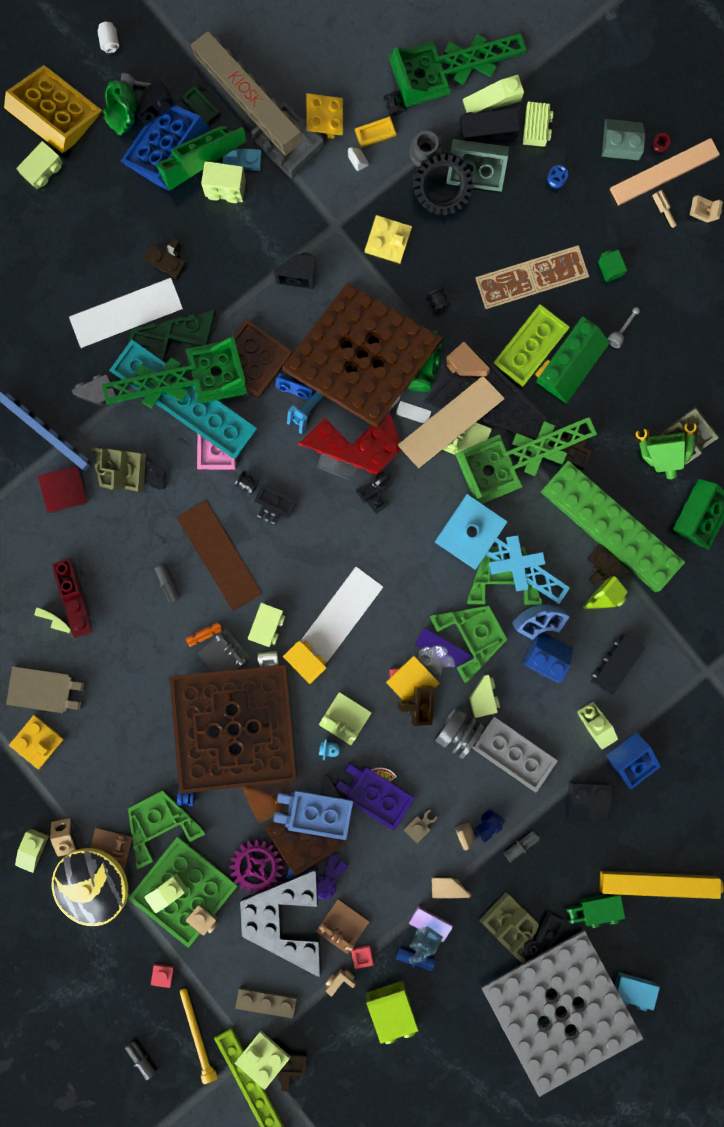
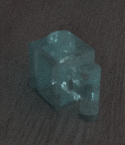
[409,926,443,964]

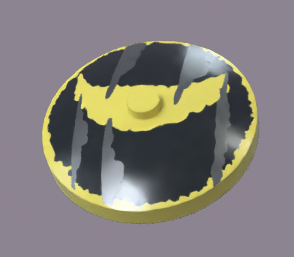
[52,848,128,926]

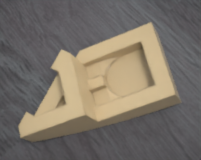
[432,877,471,898]

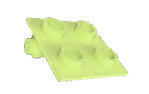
[442,422,491,455]
[319,692,371,745]

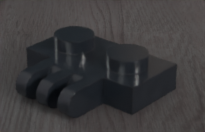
[254,484,297,526]

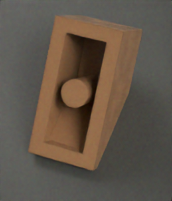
[447,342,490,376]

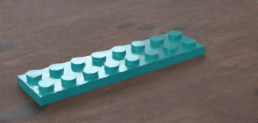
[109,340,257,460]

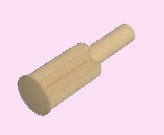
[652,190,677,228]

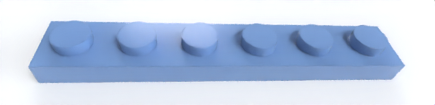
[0,392,91,472]

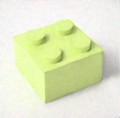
[201,161,246,203]

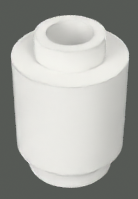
[98,22,119,53]

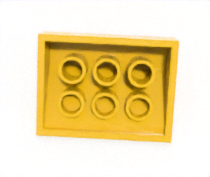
[4,65,102,153]

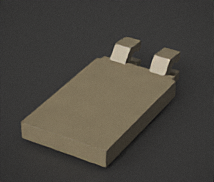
[6,666,85,713]

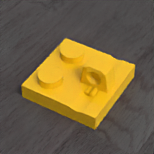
[9,715,64,770]

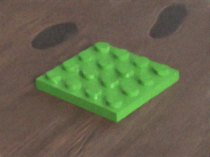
[128,836,238,948]

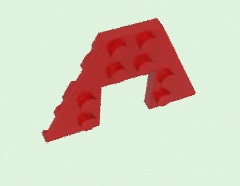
[298,412,401,475]

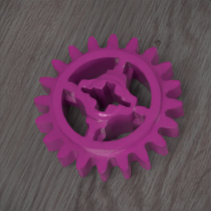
[229,839,284,894]

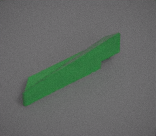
[156,126,246,190]

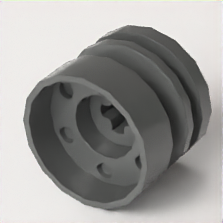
[434,707,484,759]

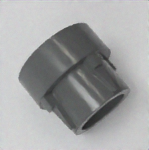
[409,129,442,167]

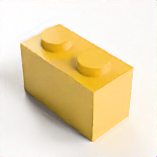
[283,640,327,684]

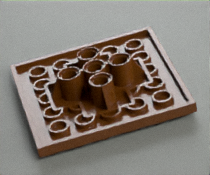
[282,283,442,428]
[169,665,296,794]

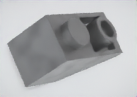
[71,374,117,406]

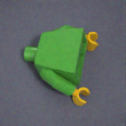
[636,423,696,479]

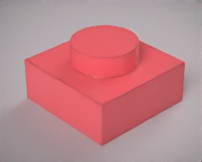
[151,964,174,988]

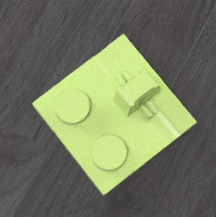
[235,1031,291,1090]

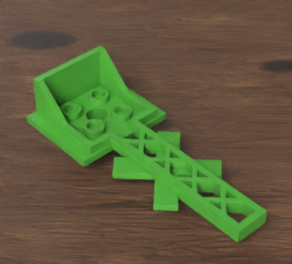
[455,417,597,504]

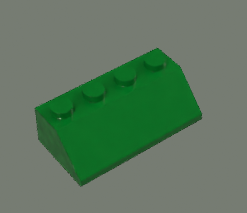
[536,316,610,404]

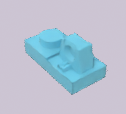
[223,149,262,171]

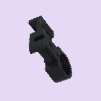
[356,470,393,514]

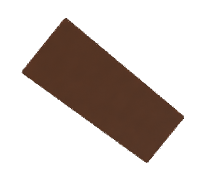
[177,500,262,611]

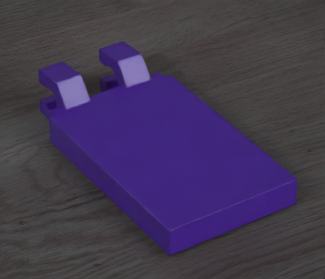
[335,762,415,831]

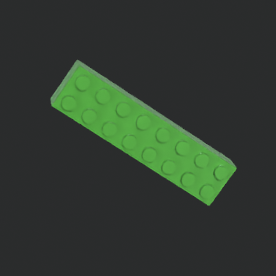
[540,461,685,592]

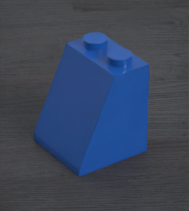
[521,632,573,683]

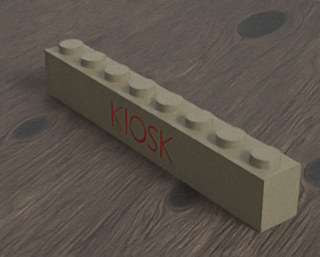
[191,31,303,156]

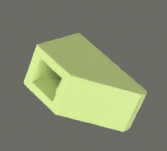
[469,674,500,718]
[577,702,618,749]

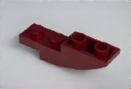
[52,558,93,638]

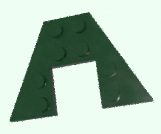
[128,310,215,362]

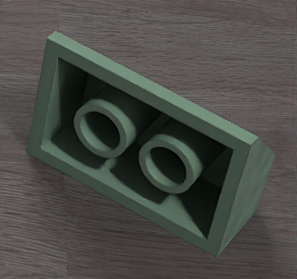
[446,139,509,192]

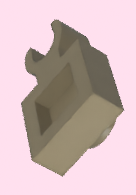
[403,809,437,843]

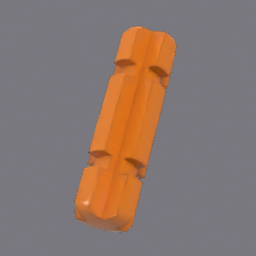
[186,622,223,647]

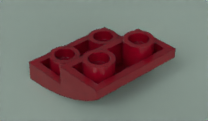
[38,466,87,513]

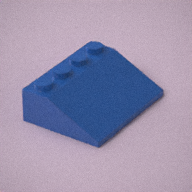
[121,106,211,191]

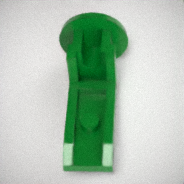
[407,331,444,392]

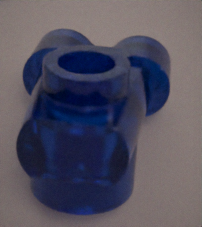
[473,810,505,843]

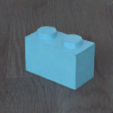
[614,972,660,1011]

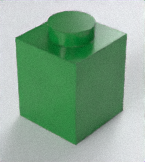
[598,250,627,283]

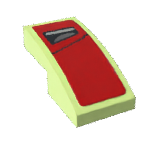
[34,608,72,633]

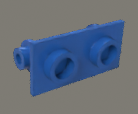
[275,372,314,400]

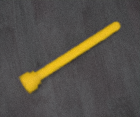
[180,988,218,1084]

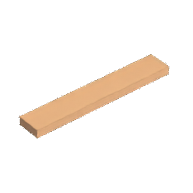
[610,138,720,206]

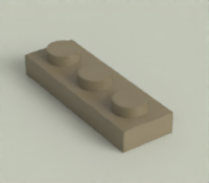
[235,987,297,1019]

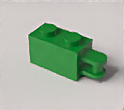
[566,894,625,928]

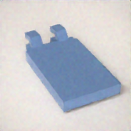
[273,790,353,840]

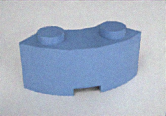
[512,604,570,640]

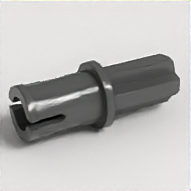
[154,564,179,603]
[503,831,540,863]
[125,1041,156,1080]

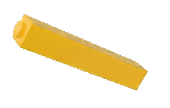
[600,871,724,899]

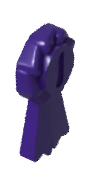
[318,854,348,899]

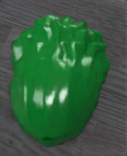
[103,81,138,135]

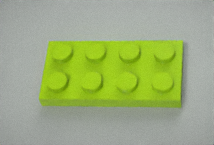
[493,304,570,388]

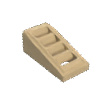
[455,822,475,851]

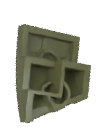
[658,407,719,464]
[90,447,146,492]
[479,892,539,964]

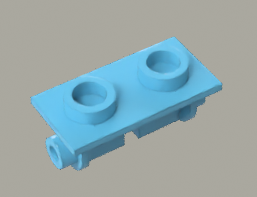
[319,738,340,760]

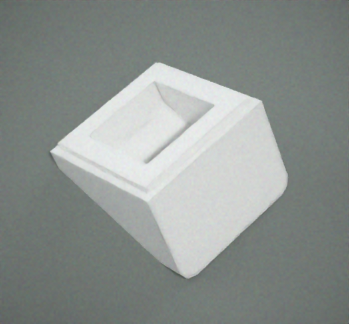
[348,147,369,171]

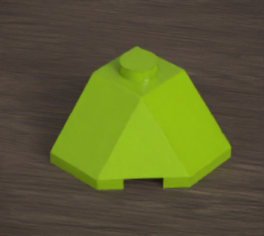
[582,576,628,609]

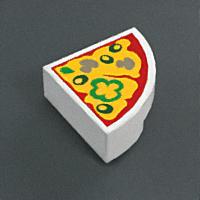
[371,767,397,781]

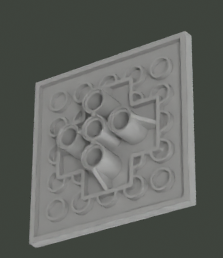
[481,930,643,1097]

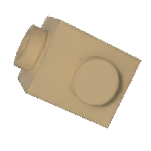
[690,195,723,222]
[186,904,218,936]
[325,968,356,997]

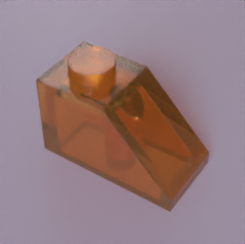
[242,786,282,824]

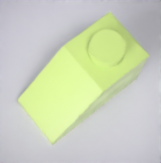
[15,829,49,873]
[144,873,187,913]

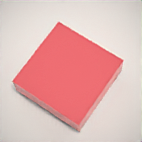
[351,945,374,969]

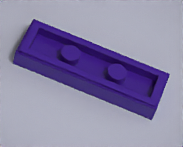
[415,628,474,669]

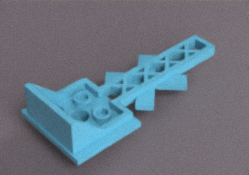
[435,494,570,604]

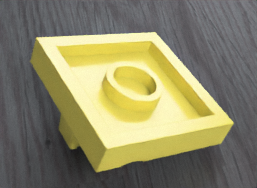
[365,215,412,264]

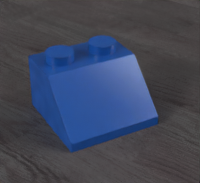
[606,732,661,790]

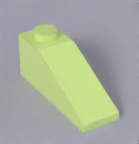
[463,75,524,114]

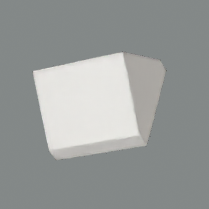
[258,651,279,667]

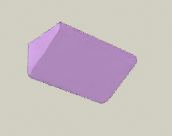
[409,906,453,942]

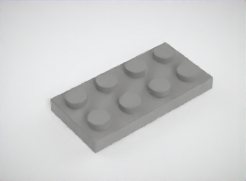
[473,716,557,793]

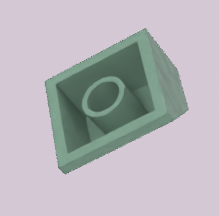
[602,119,645,160]

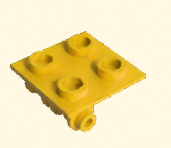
[306,93,343,139]

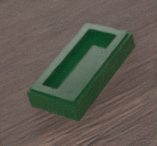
[181,85,220,125]

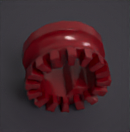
[652,133,671,153]

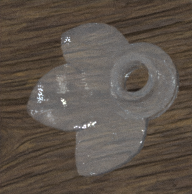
[418,645,455,677]

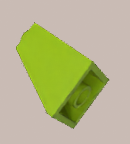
[366,981,418,1044]

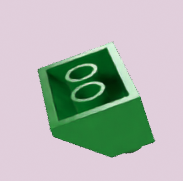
[673,479,724,550]

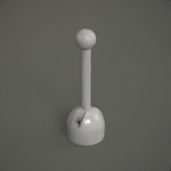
[121,73,166,87]
[607,307,640,348]

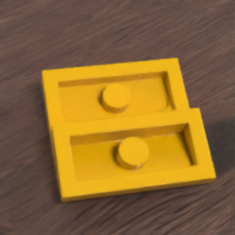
[386,656,440,701]

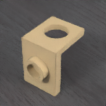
[50,818,77,856]

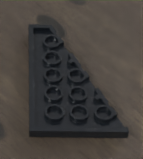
[424,349,557,440]

